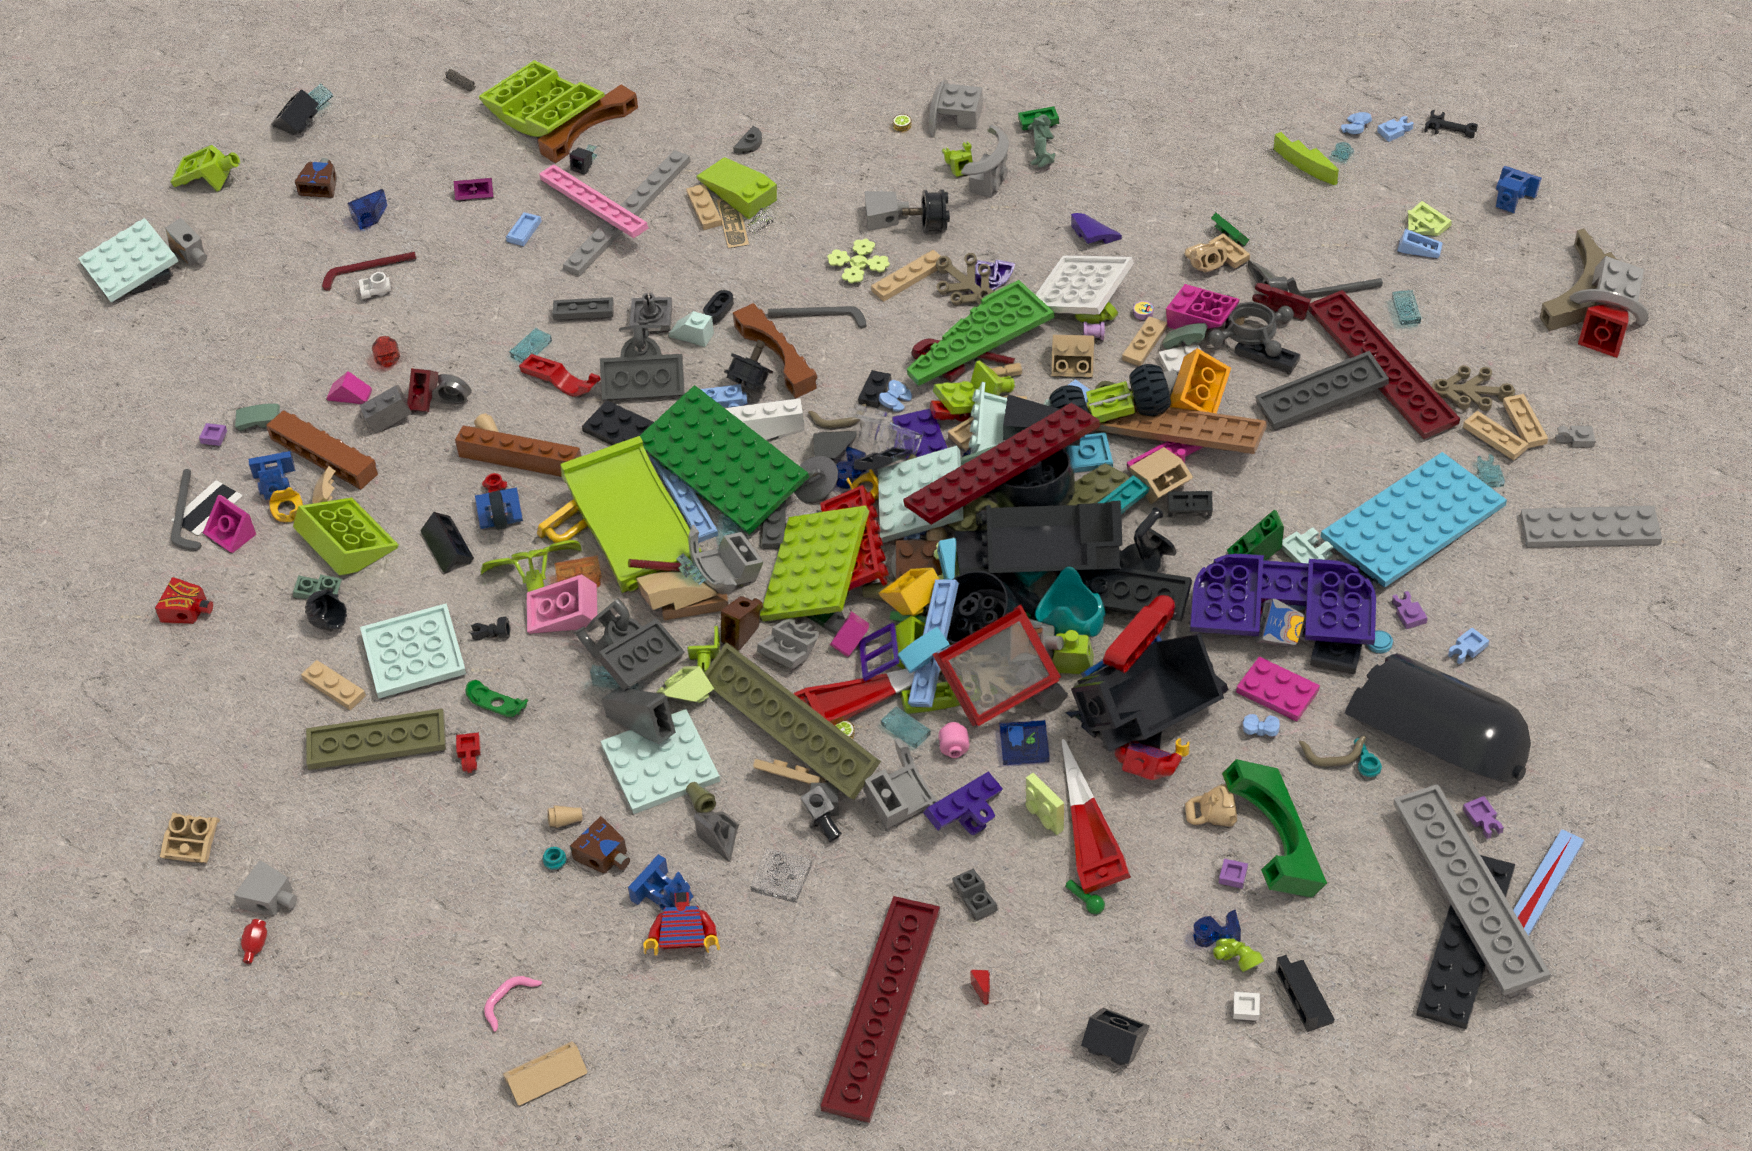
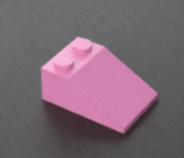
[527,574,597,634]

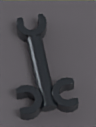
[1424,110,1478,138]

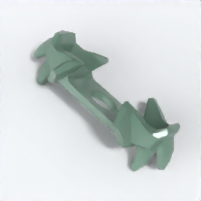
[1028,115,1056,168]

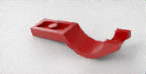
[519,354,601,396]

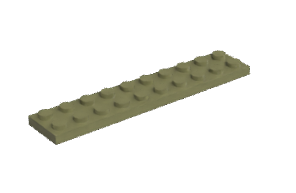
[704,643,881,800]

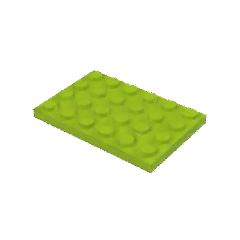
[760,506,869,622]

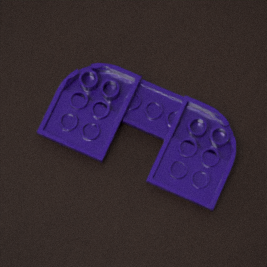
[1190,554,1376,645]

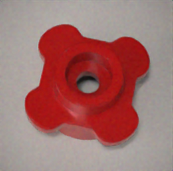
[482,473,507,493]

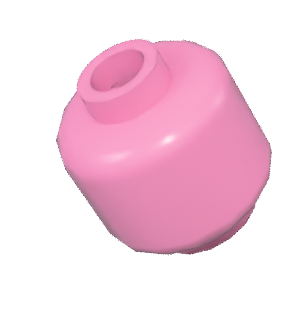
[938,722,970,758]

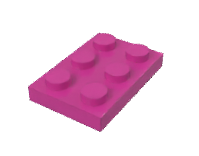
[1236,657,1320,722]

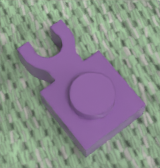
[1392,591,1428,629]
[1462,796,1504,839]

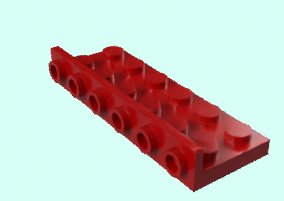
[820,485,889,591]

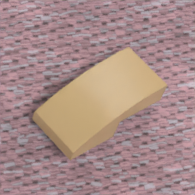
[312,466,335,503]

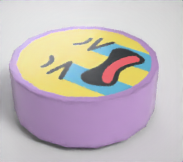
[1133,301,1154,320]

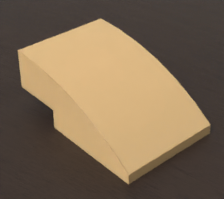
[636,571,717,610]

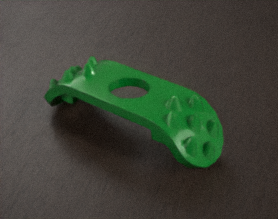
[465,680,529,717]

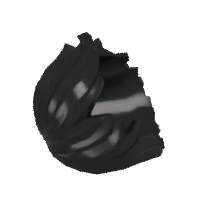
[305,587,347,630]

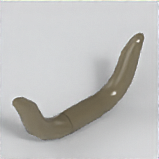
[808,404,866,428]
[1299,736,1366,767]

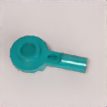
[1354,738,1382,777]

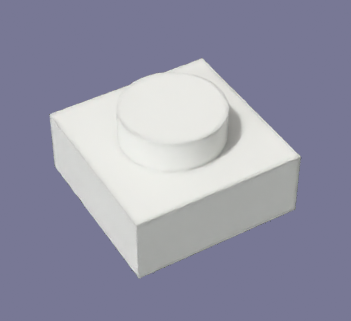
[1233,992,1260,1021]

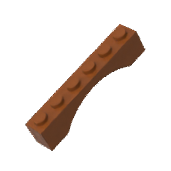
[538,84,638,164]
[733,303,818,399]

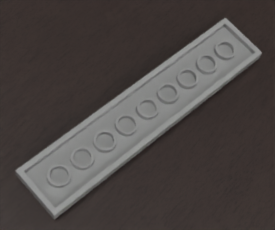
[1393,784,1551,996]

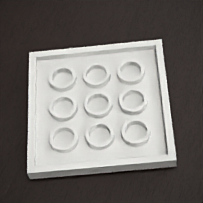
[1036,256,1134,315]

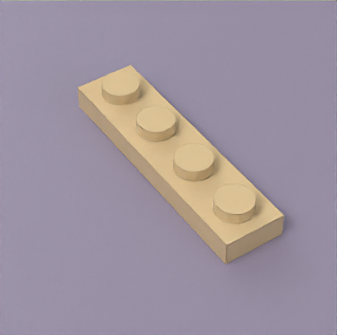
[871,250,946,302]

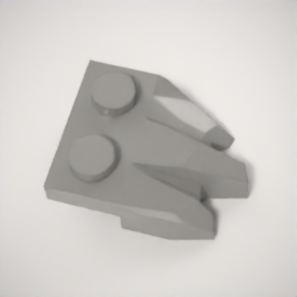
[757,618,819,669]

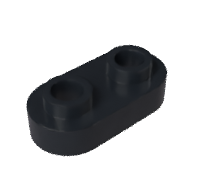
[703,290,734,322]

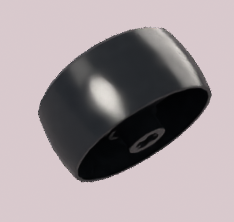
[993,449,1075,508]
[947,571,1020,655]

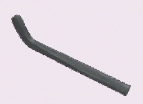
[1287,277,1383,298]
[768,306,867,329]
[171,469,202,551]

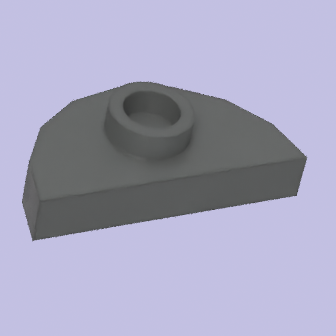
[733,125,762,154]

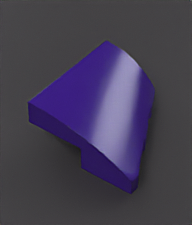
[1071,213,1122,244]

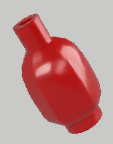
[241,919,267,964]

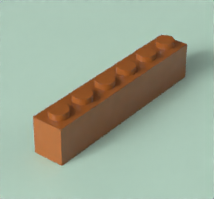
[266,410,378,490]
[455,425,581,477]

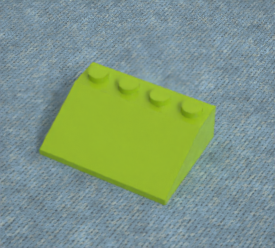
[293,497,399,575]

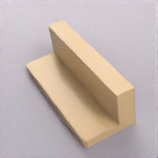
[503,1041,587,1105]

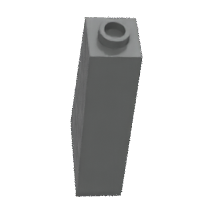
[601,687,676,745]

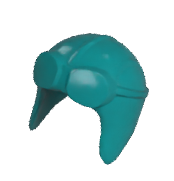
[1035,567,1106,637]

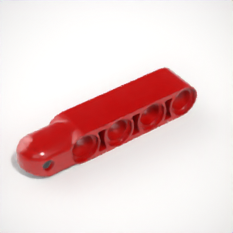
[1103,595,1175,673]

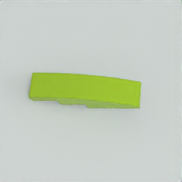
[1273,132,1339,185]
[900,674,998,714]

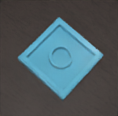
[1065,432,1113,473]

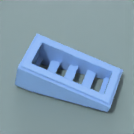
[1397,229,1443,258]

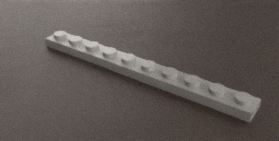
[563,150,691,276]

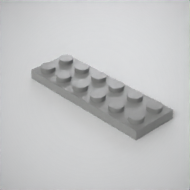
[1520,506,1662,548]

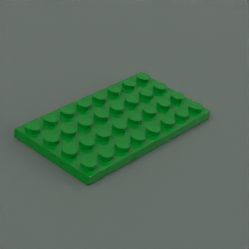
[640,385,810,535]

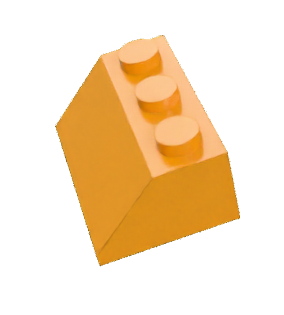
[1170,348,1231,414]

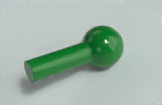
[1065,879,1105,915]

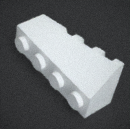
[725,398,804,441]

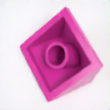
[203,495,256,553]

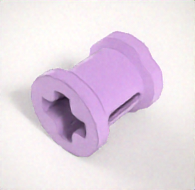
[1083,322,1105,340]

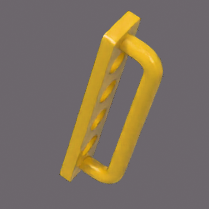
[537,499,588,543]

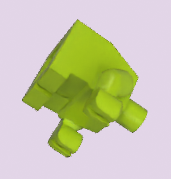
[942,141,973,177]

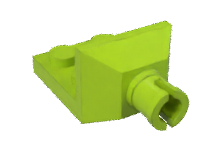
[170,145,240,192]
[933,361,1015,414]

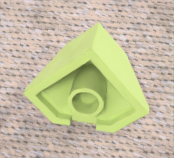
[657,666,714,703]

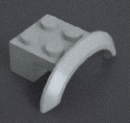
[928,80,983,138]
[961,125,1009,198]
[1569,256,1649,325]
[688,525,763,594]
[863,738,938,829]

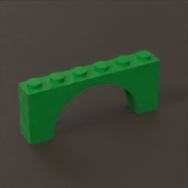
[1222,759,1327,898]

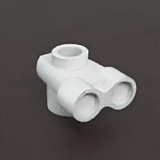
[359,272,391,299]

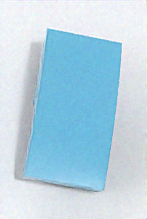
[898,627,950,673]

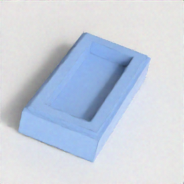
[506,212,542,246]

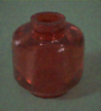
[372,336,400,367]

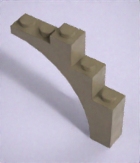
[1540,228,1618,331]

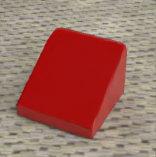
[970,970,990,1005]

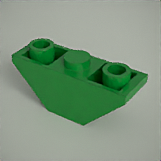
[1227,510,1284,561]

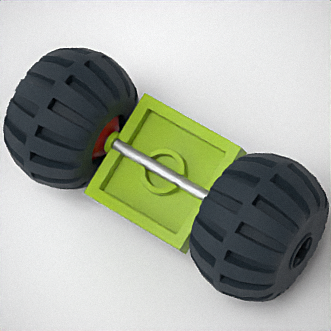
[1049,364,1171,422]

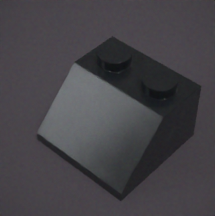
[271,89,319,135]
[1081,1008,1150,1065]

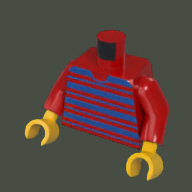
[1115,738,1190,780]
[643,892,721,956]

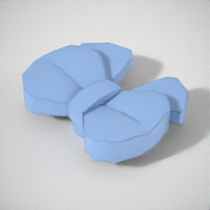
[1341,112,1372,134]
[879,380,912,412]
[1243,714,1280,736]

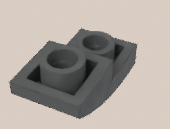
[952,868,998,920]

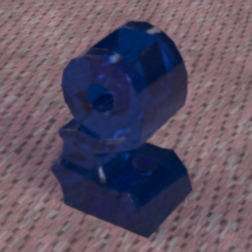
[836,446,866,489]
[1194,910,1241,947]

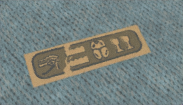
[717,199,749,248]

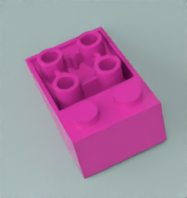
[1166,284,1240,329]

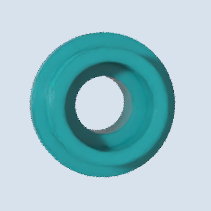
[542,847,567,870]

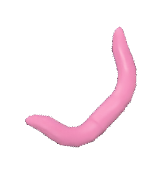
[484,976,542,1032]

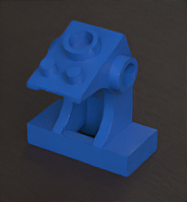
[1496,166,1542,213]
[248,451,295,500]
[628,854,694,910]

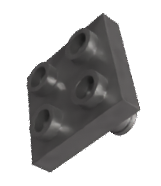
[629,293,672,332]

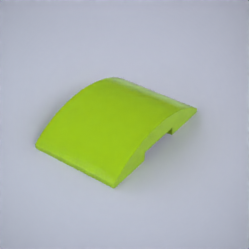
[479,60,605,137]

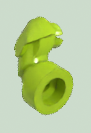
[1075,302,1118,324]
[1213,938,1264,972]

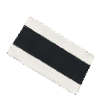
[172,480,242,535]

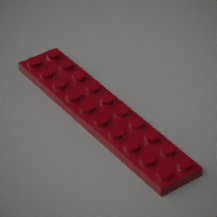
[1308,290,1460,439]
[903,403,1100,525]
[820,896,940,1123]

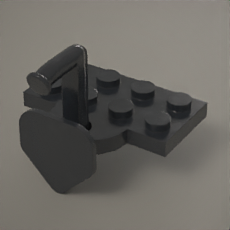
[1119,507,1177,573]

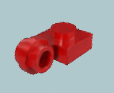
[929,400,971,422]
[456,732,481,773]

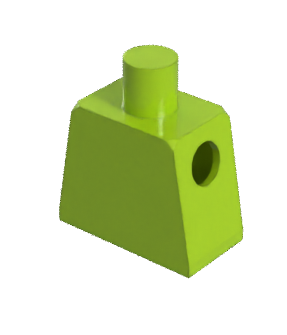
[1051,630,1094,674]

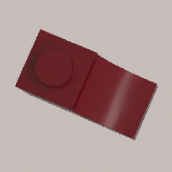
[407,368,439,412]

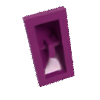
[453,178,494,200]

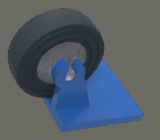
[475,487,523,530]

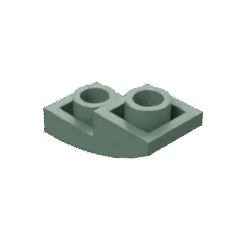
[1162,323,1208,350]
[235,404,280,431]
[293,574,342,599]

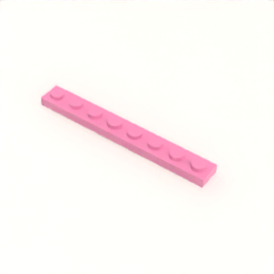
[539,164,649,238]

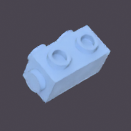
[701,384,748,408]

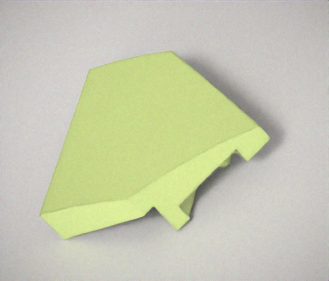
[1408,201,1452,236]

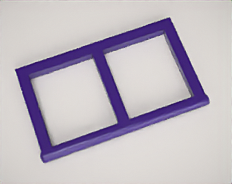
[859,623,899,681]

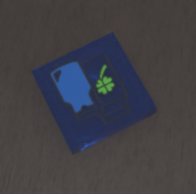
[999,720,1050,765]

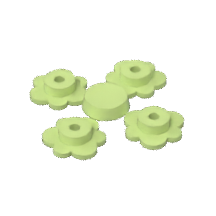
[827,239,890,283]

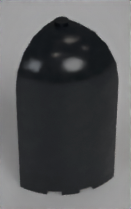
[1344,654,1531,783]

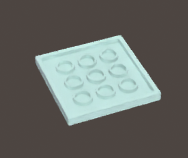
[78,218,178,302]
[878,446,964,543]
[360,603,466,698]
[600,709,720,815]

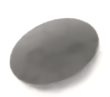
[794,456,838,502]

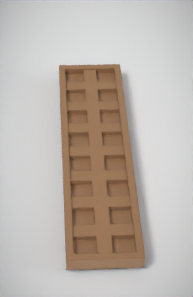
[1094,402,1267,454]

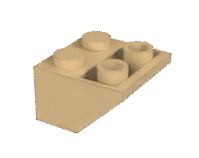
[1051,335,1095,377]
[1128,447,1193,504]

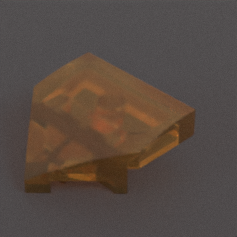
[555,555,602,587]

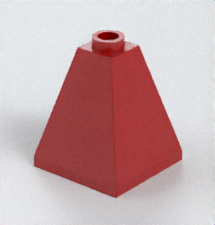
[1578,303,1629,358]

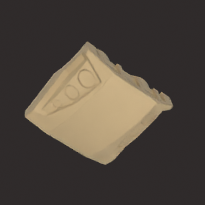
[160,813,220,863]

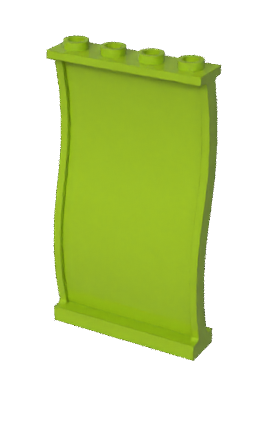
[560,436,702,593]

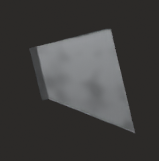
[694,812,740,862]

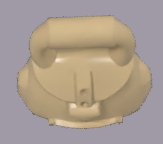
[1184,241,1227,273]
[1185,784,1237,827]

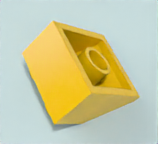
[879,568,940,616]

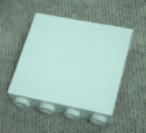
[968,382,1051,454]

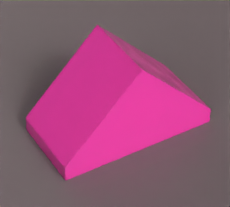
[326,371,372,404]
[830,611,869,657]

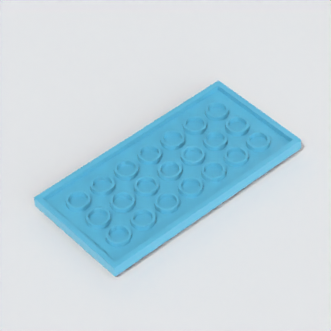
[1320,452,1507,588]

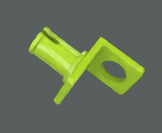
[687,626,720,672]

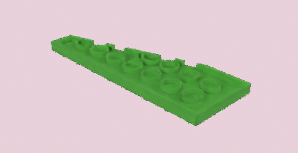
[907,280,1054,386]

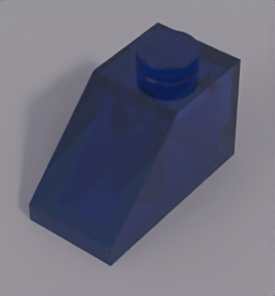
[347,189,388,230]

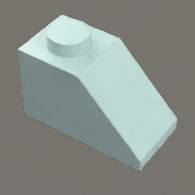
[669,311,714,347]

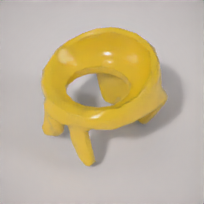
[847,469,879,500]
[269,487,303,522]

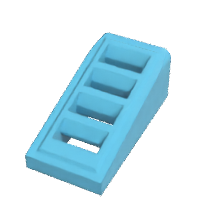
[937,538,956,580]

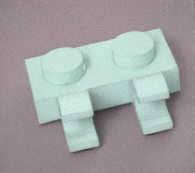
[1281,528,1333,563]

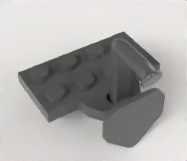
[600,319,685,400]
[573,598,685,691]

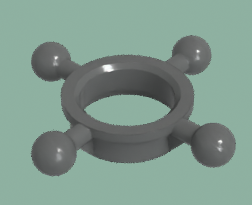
[1208,295,1294,357]

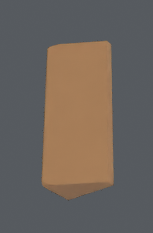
[662,592,729,620]

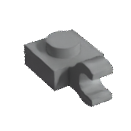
[1555,426,1596,447]

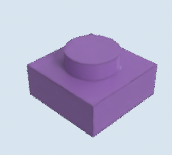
[199,423,227,446]
[1219,859,1248,889]

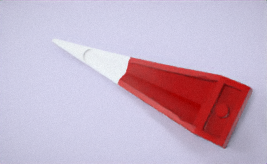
[794,659,953,725]
[1062,739,1131,894]

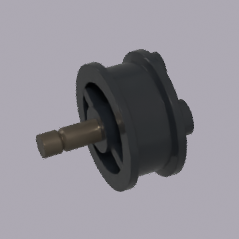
[902,189,950,233]
[724,340,773,392]

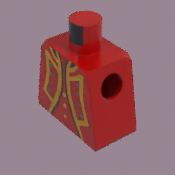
[155,577,213,624]

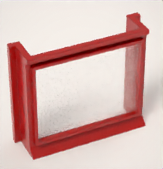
[932,605,1061,727]

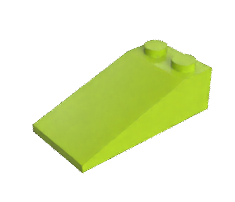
[696,157,777,219]

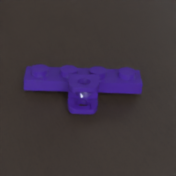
[923,771,1003,835]

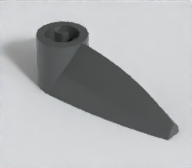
[1248,260,1288,296]

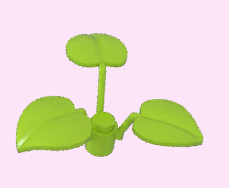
[480,540,582,592]

